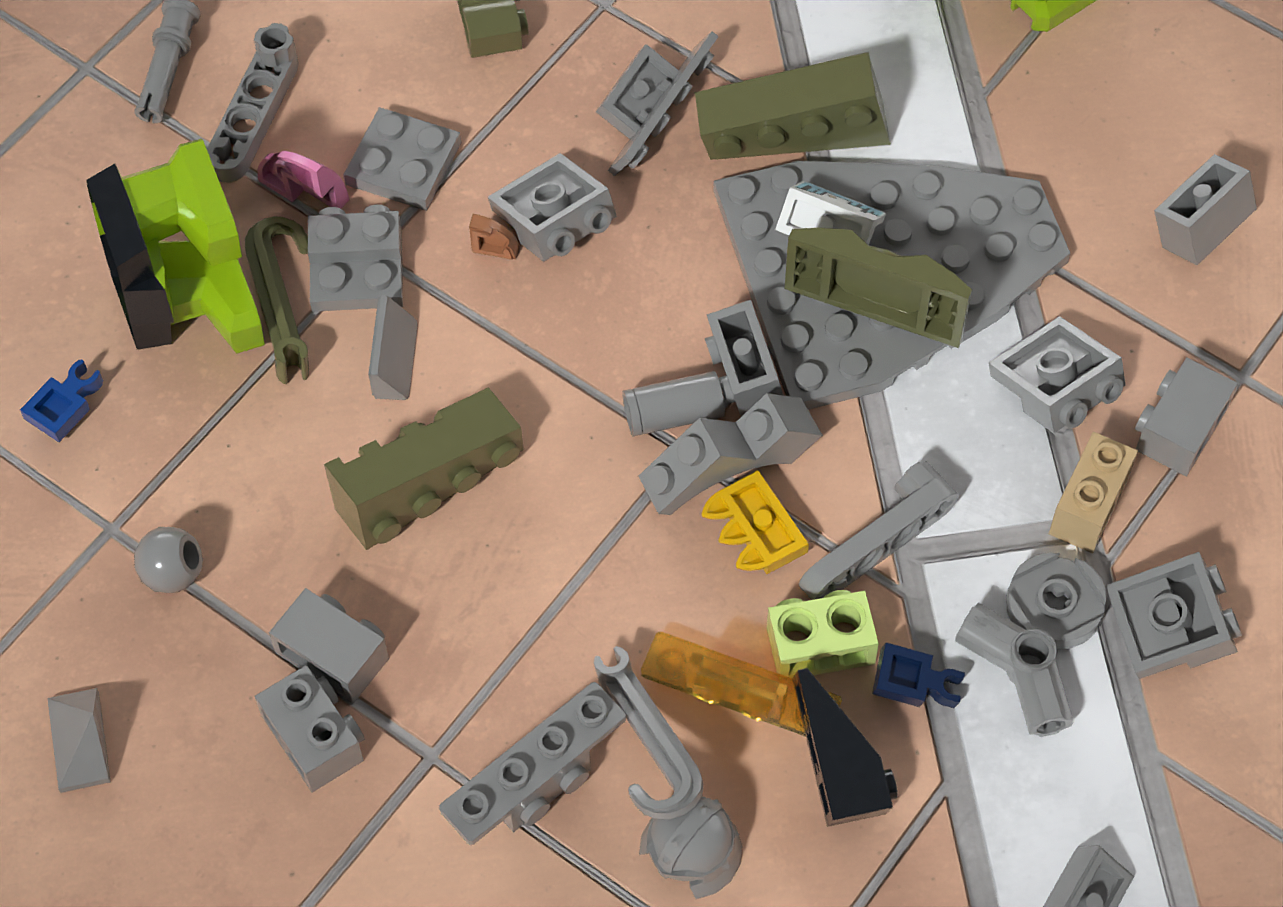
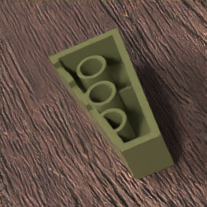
[695,52,891,160]
[324,387,524,550]

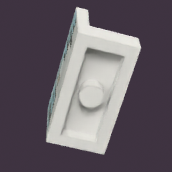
[775,181,886,245]

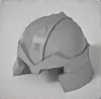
[639,797,742,899]

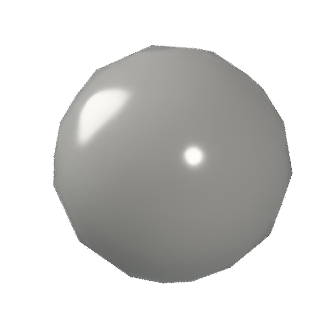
[134,527,203,593]

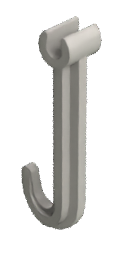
[594,646,704,820]

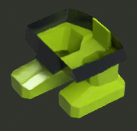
[86,139,265,354]

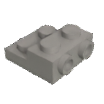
[488,153,617,262]
[308,205,403,312]
[989,316,1125,433]
[1106,552,1242,679]

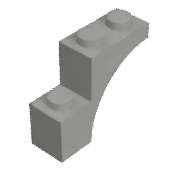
[639,393,823,515]

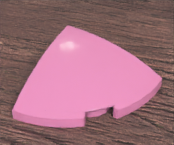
[257,151,350,209]

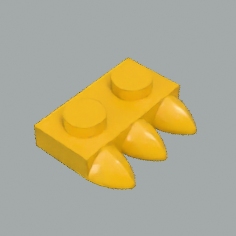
[701,471,809,574]

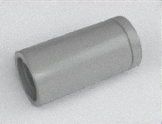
[622,371,725,437]

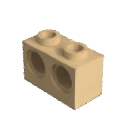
[1049,432,1138,553]

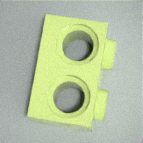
[766,590,879,681]

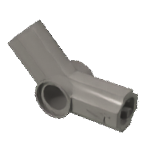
[955,603,1073,737]

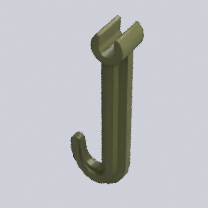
[245,216,309,384]

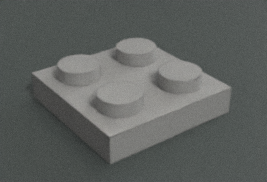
[344,107,461,211]

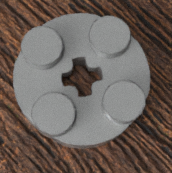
[1006,553,1106,649]

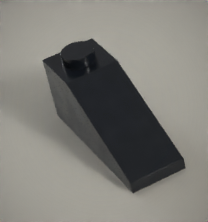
[792,668,898,827]

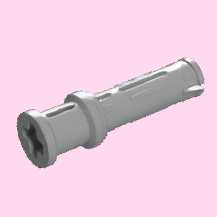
[135,0,201,123]

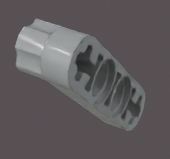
[207,23,299,183]
[799,461,959,600]

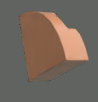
[469,214,519,259]

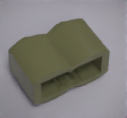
[457,0,529,58]

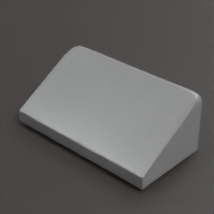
[368,295,418,400]
[1043,845,1134,907]

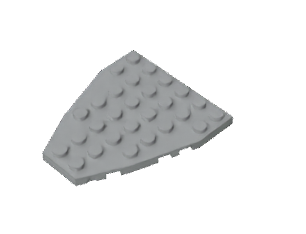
[713,161,1070,410]

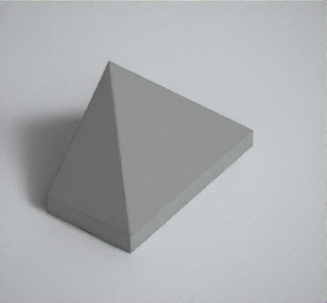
[47,688,111,793]

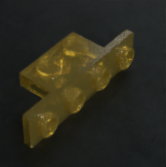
[641,632,842,737]

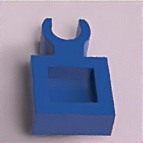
[20,359,103,442]

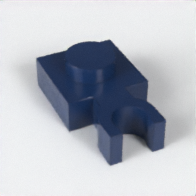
[872,642,965,708]

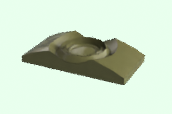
[784,228,972,348]

